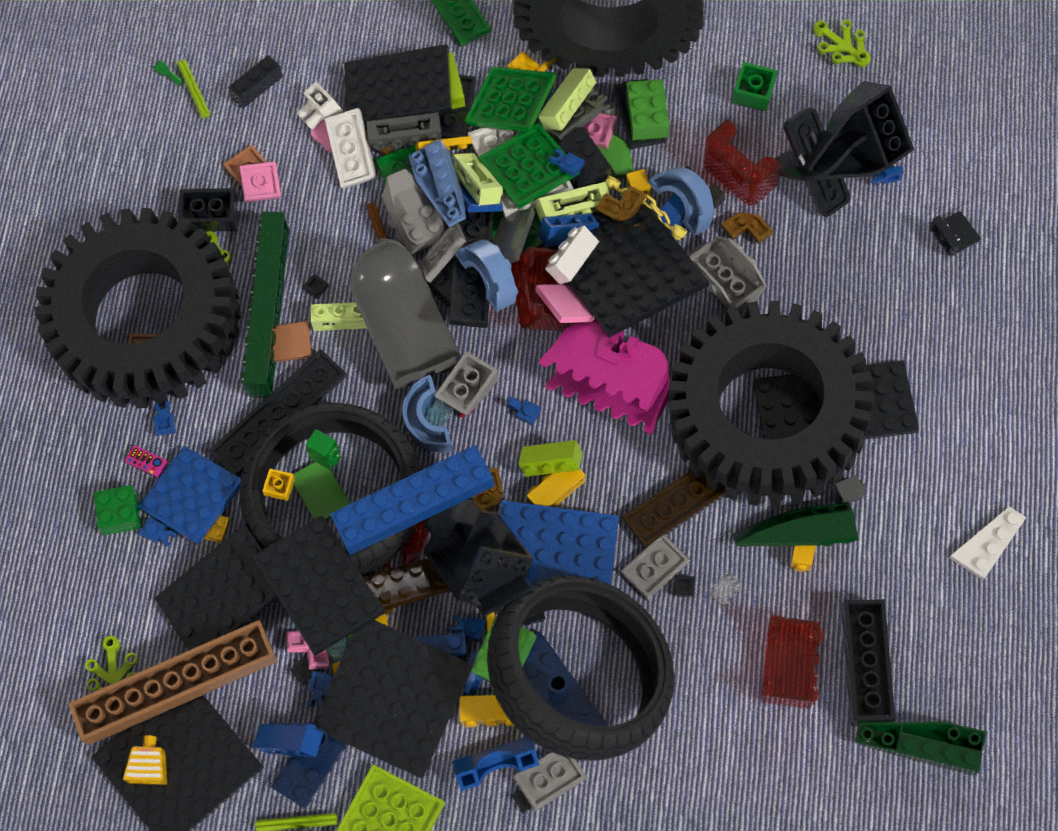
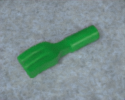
[153,60,183,86]

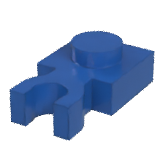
[549,149,585,177]
[154,401,176,436]
[139,517,177,548]
[448,614,486,642]
[307,671,334,709]

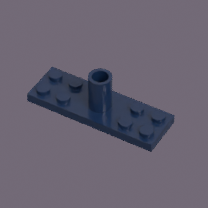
[523,631,609,726]
[271,728,347,810]

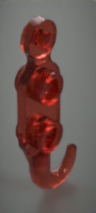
[386,520,428,570]

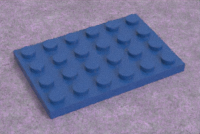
[500,500,619,584]

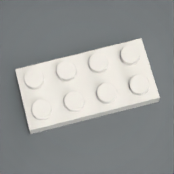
[325,108,377,189]

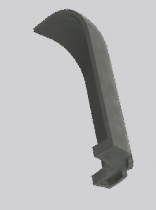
[351,238,462,389]

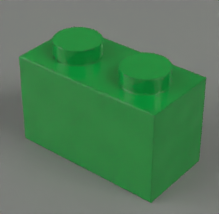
[305,429,341,470]

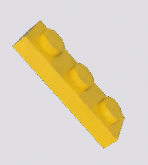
[415,136,472,151]

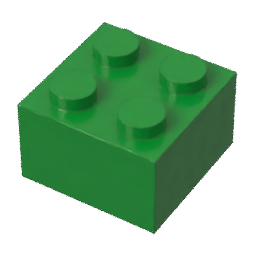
[732,62,778,112]
[94,485,142,536]

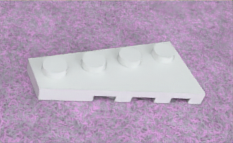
[949,506,1026,580]

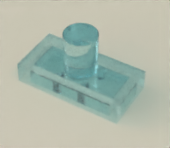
[425,399,454,427]

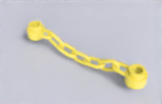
[605,175,688,240]

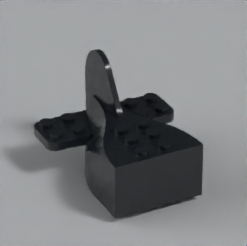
[770,81,915,217]

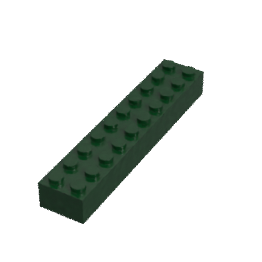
[241,211,290,398]

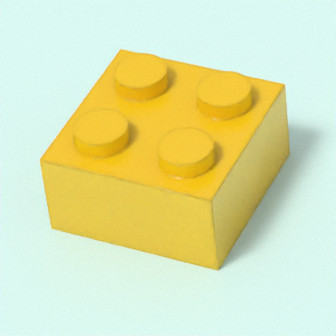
[507,51,539,71]
[262,469,295,501]
[203,515,231,543]

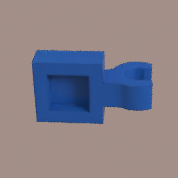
[871,166,904,185]
[507,397,542,426]

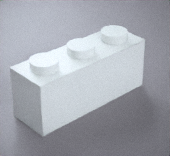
[545,226,599,284]

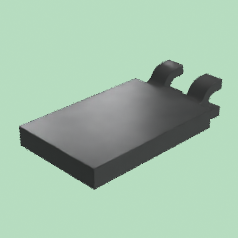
[546,89,611,142]

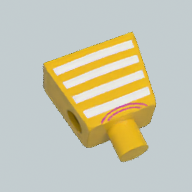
[123,736,167,785]

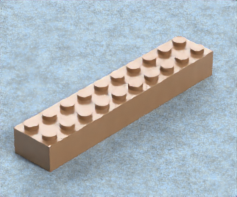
[68,620,278,746]

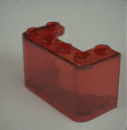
[703,119,781,206]
[511,247,576,332]
[761,616,824,709]

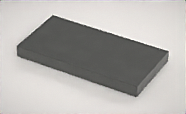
[492,207,535,264]

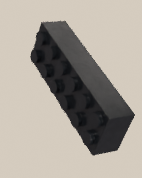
[841,599,896,725]

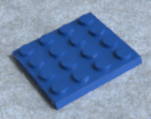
[138,446,241,545]

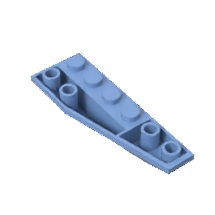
[409,139,466,227]

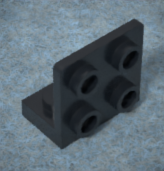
[929,211,981,257]

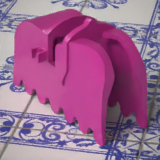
[539,320,671,434]

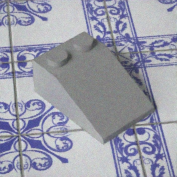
[434,351,499,416]

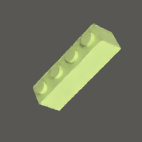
[538,68,596,131]

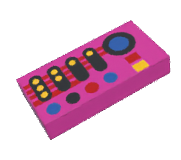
[125,445,168,479]

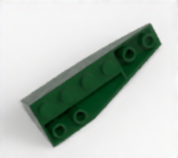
[733,502,858,547]
[854,722,986,776]

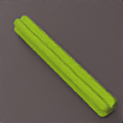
[177,59,210,119]
[255,813,338,831]

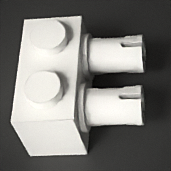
[296,81,343,130]

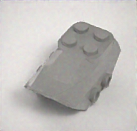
[381,169,447,255]
[687,236,767,312]

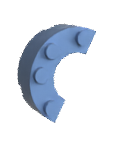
[648,167,714,236]
[455,240,518,312]
[402,375,453,453]

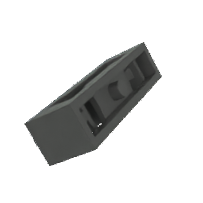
[366,112,442,150]

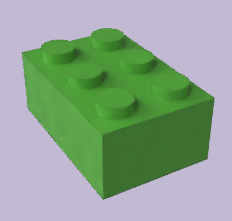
[626,79,669,140]
[471,616,537,682]

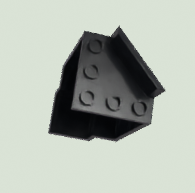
[423,497,535,617]

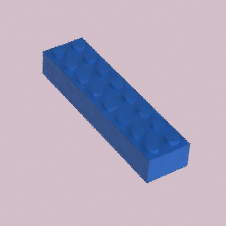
[330,445,494,555]

